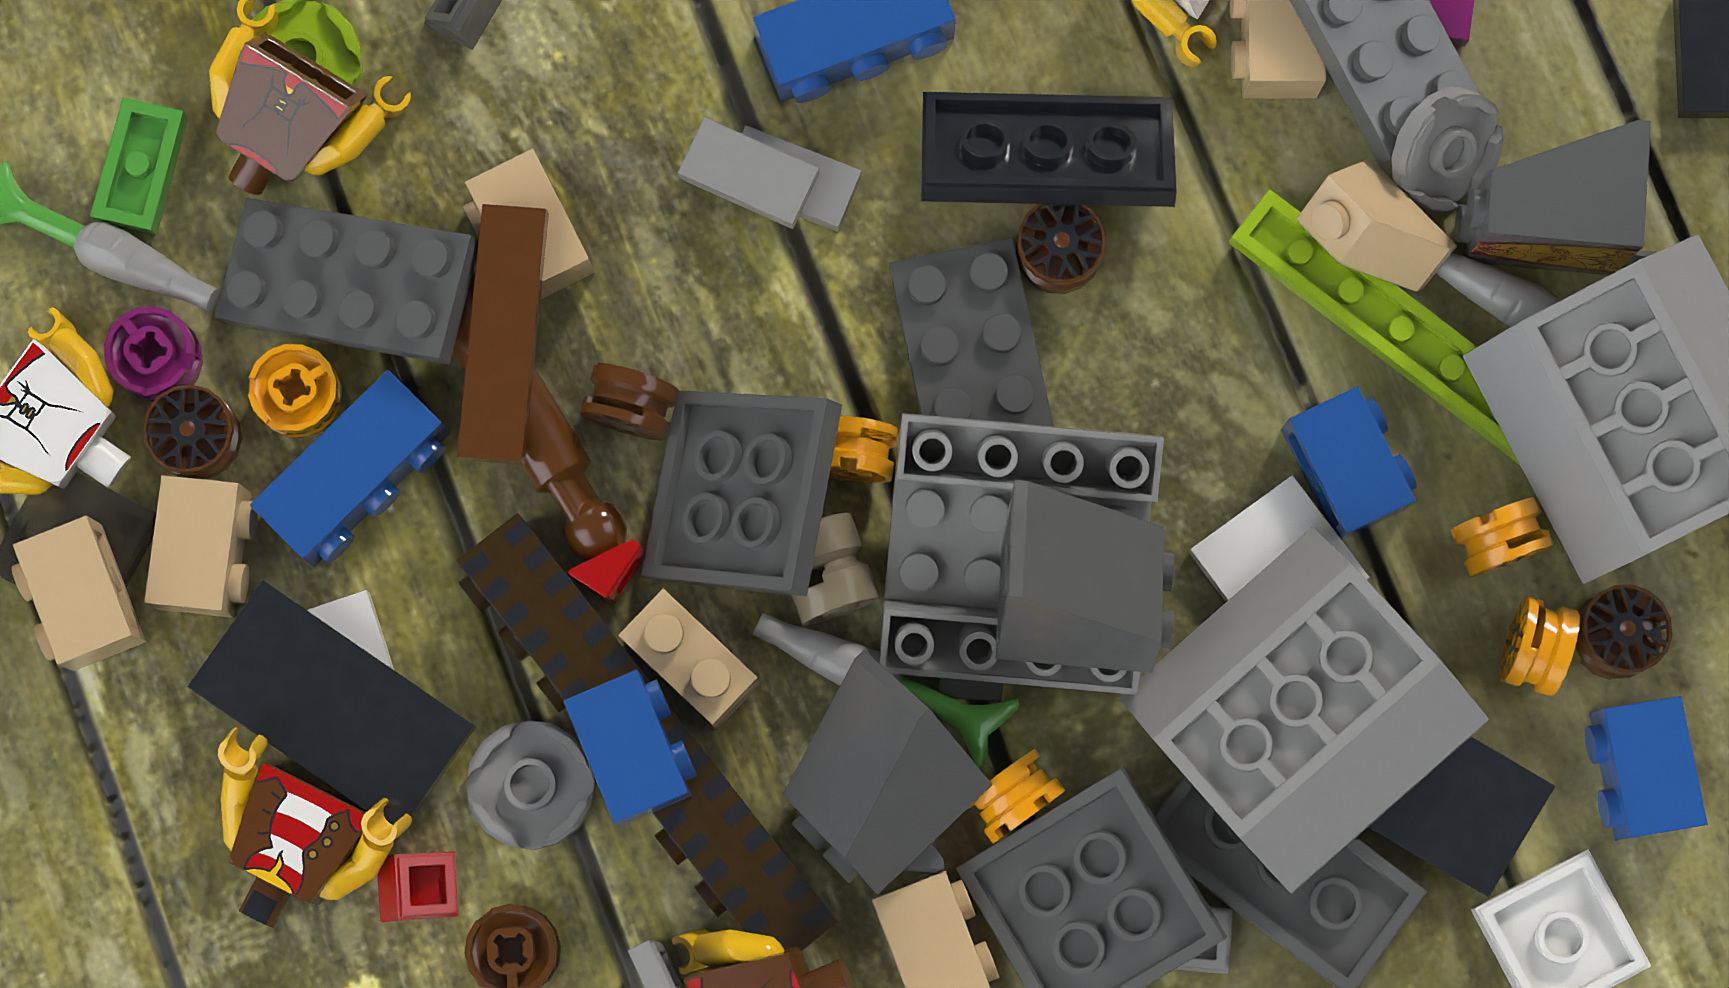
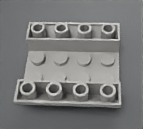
[1463,234,1729,584]
[879,413,1164,695]
[1118,527,1490,894]

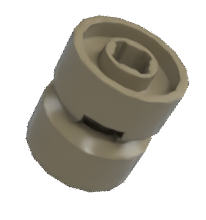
[792,513,880,626]

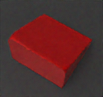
[567,539,645,605]
[377,852,458,922]

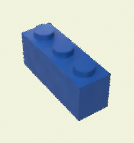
[752,0,956,103]
[250,370,450,567]

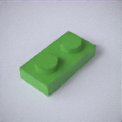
[90,97,189,236]

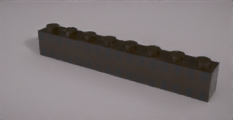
[456,513,838,951]

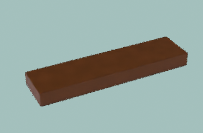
[457,204,549,465]

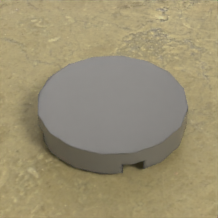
[1391,87,1504,212]
[467,721,596,850]

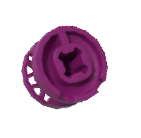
[104,306,203,402]

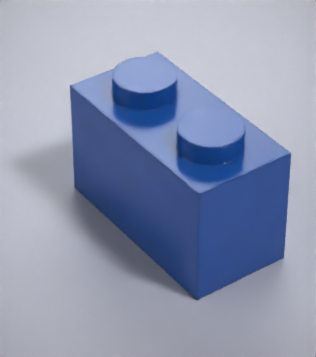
[1281,386,1417,540]
[563,670,697,827]
[1585,696,1708,841]

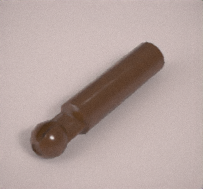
[453,272,627,560]

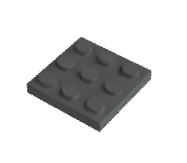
[641,390,842,596]
[956,767,1227,988]

